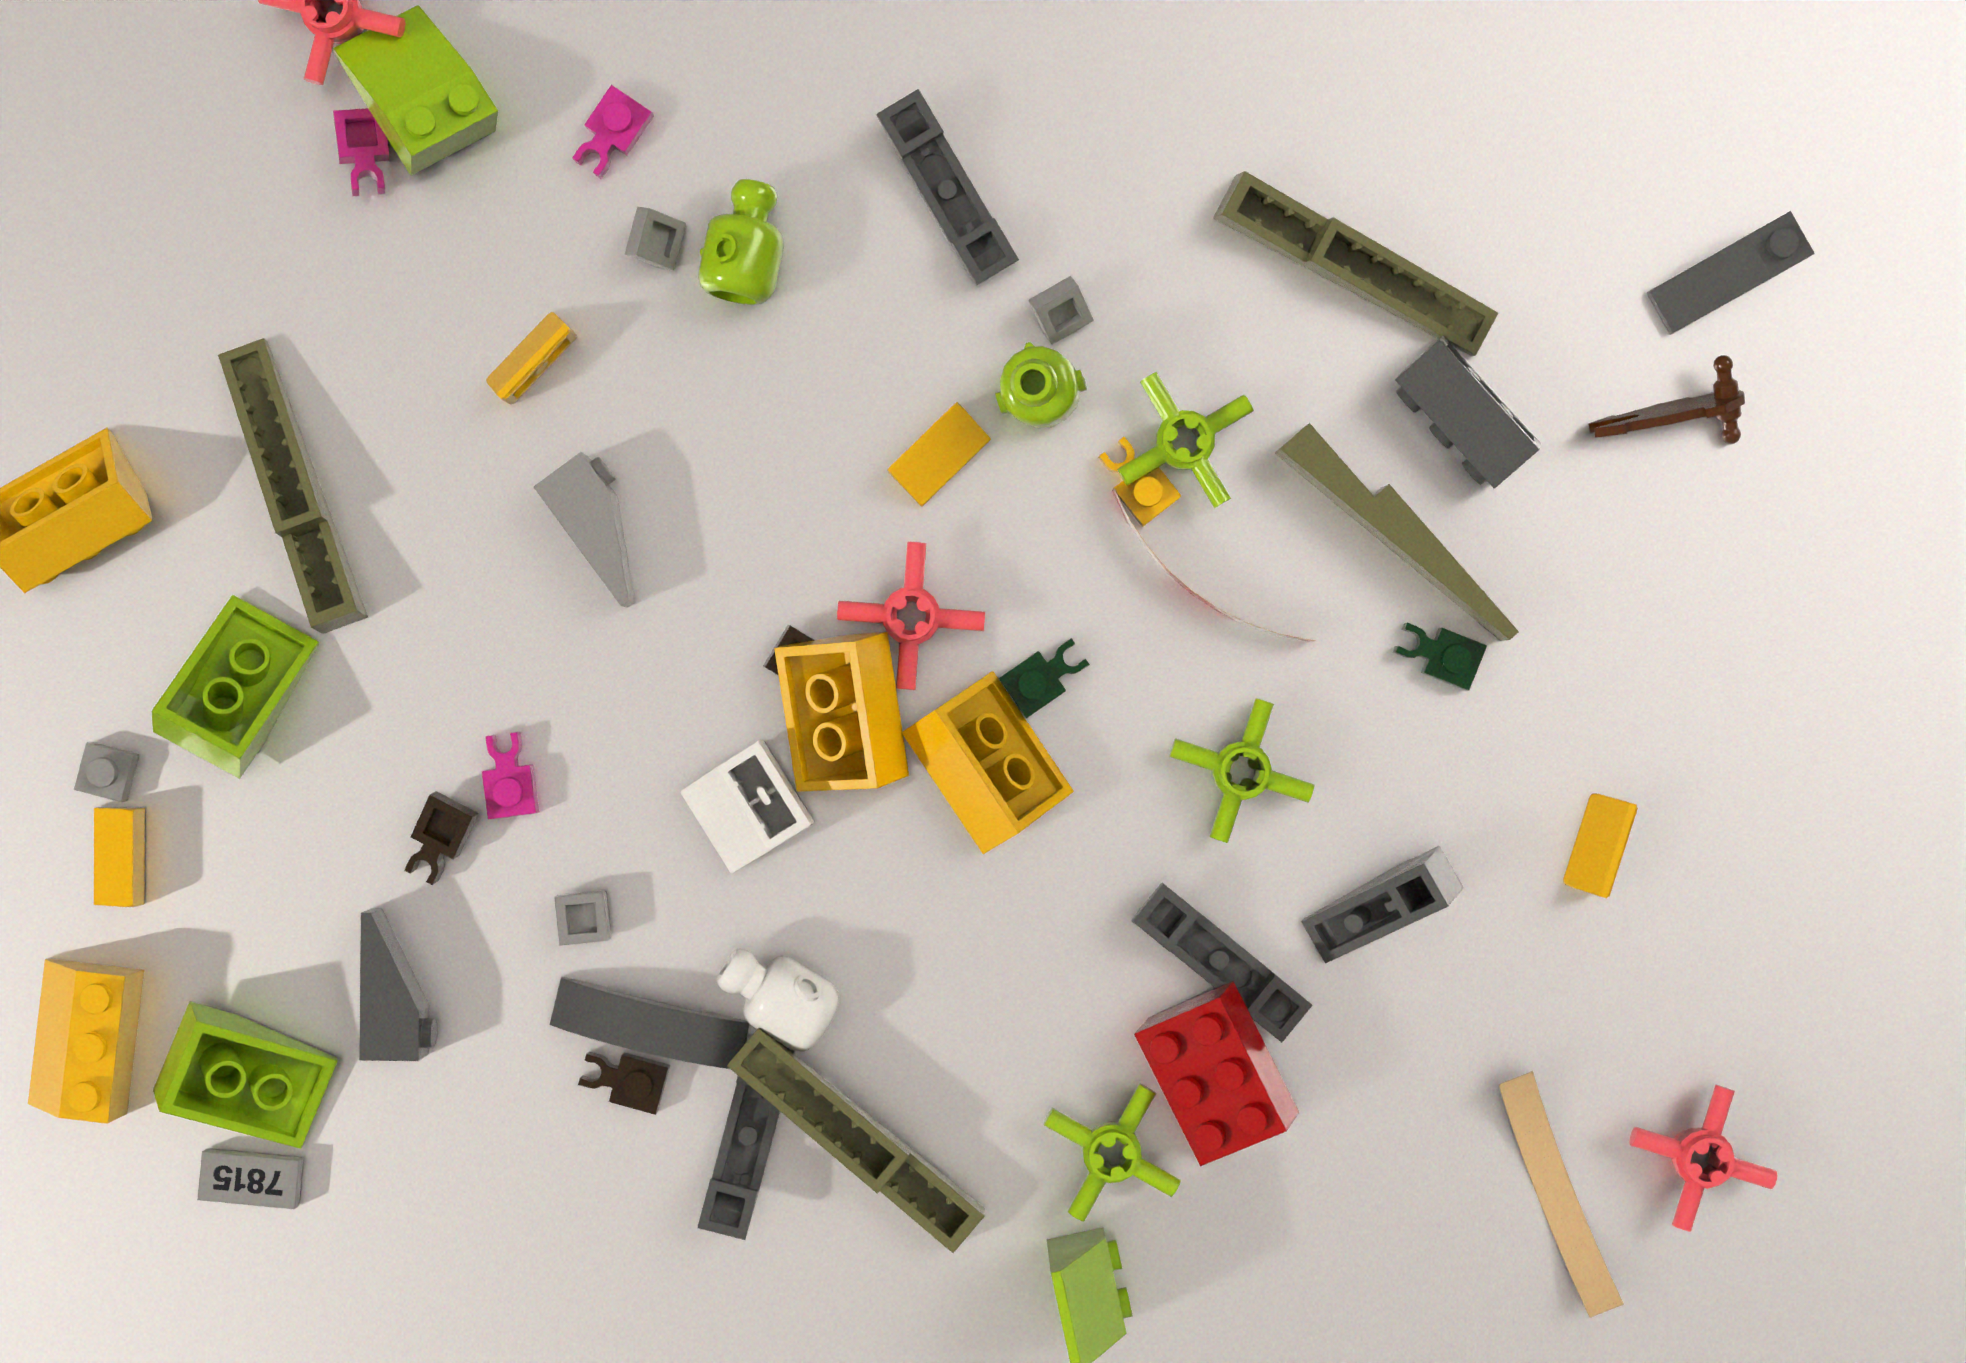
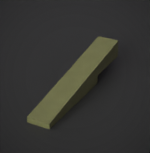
[1213,171,1498,356]
[218,338,368,634]
[1275,423,1519,641]
[727,1028,985,1253]

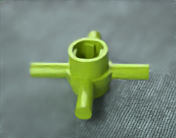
[1117,372,1254,508]
[1169,698,1315,843]
[1043,1084,1181,1222]

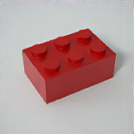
[1134,981,1299,1166]

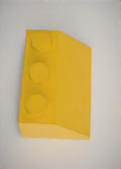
[0,427,152,593]
[774,632,909,792]
[901,671,1074,854]
[28,958,144,1124]

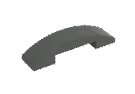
[876,89,1019,285]
[1131,883,1313,1043]
[549,977,750,1069]
[697,1035,795,1240]

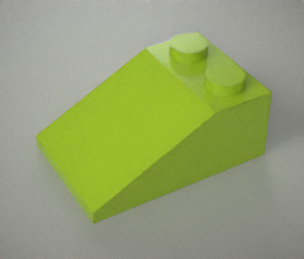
[333,5,498,176]
[152,595,319,779]
[153,1001,338,1149]
[1047,1227,1133,1363]

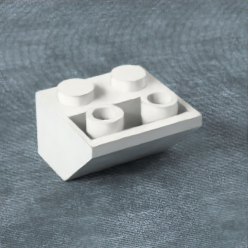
[680,740,814,874]

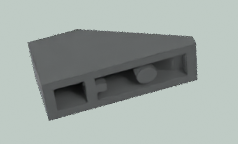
[1647,211,1815,335]
[1301,846,1464,964]
[359,908,437,1061]

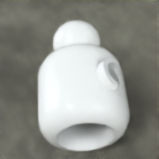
[716,949,839,1052]

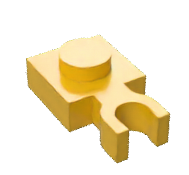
[1098,437,1181,527]

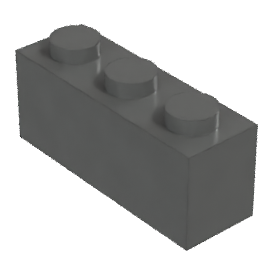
[1395,336,1541,489]

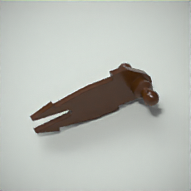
[1588,355,1745,444]

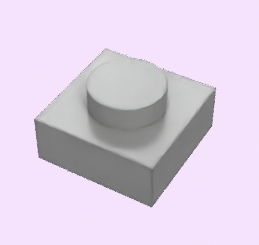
[625,207,686,270]
[1028,276,1094,344]
[74,742,140,802]
[554,890,611,946]

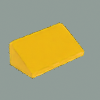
[486,312,577,405]
[887,402,991,507]
[1563,793,1638,899]
[94,807,145,907]

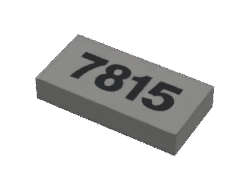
[197,1149,303,1209]

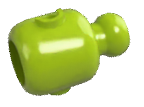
[698,179,784,305]
[995,342,1087,428]

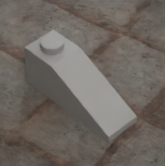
[534,452,635,607]

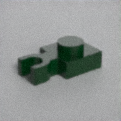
[1393,623,1487,691]
[999,638,1090,718]

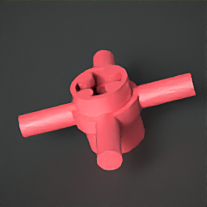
[258,0,406,85]
[837,542,985,690]
[1629,1085,1777,1232]

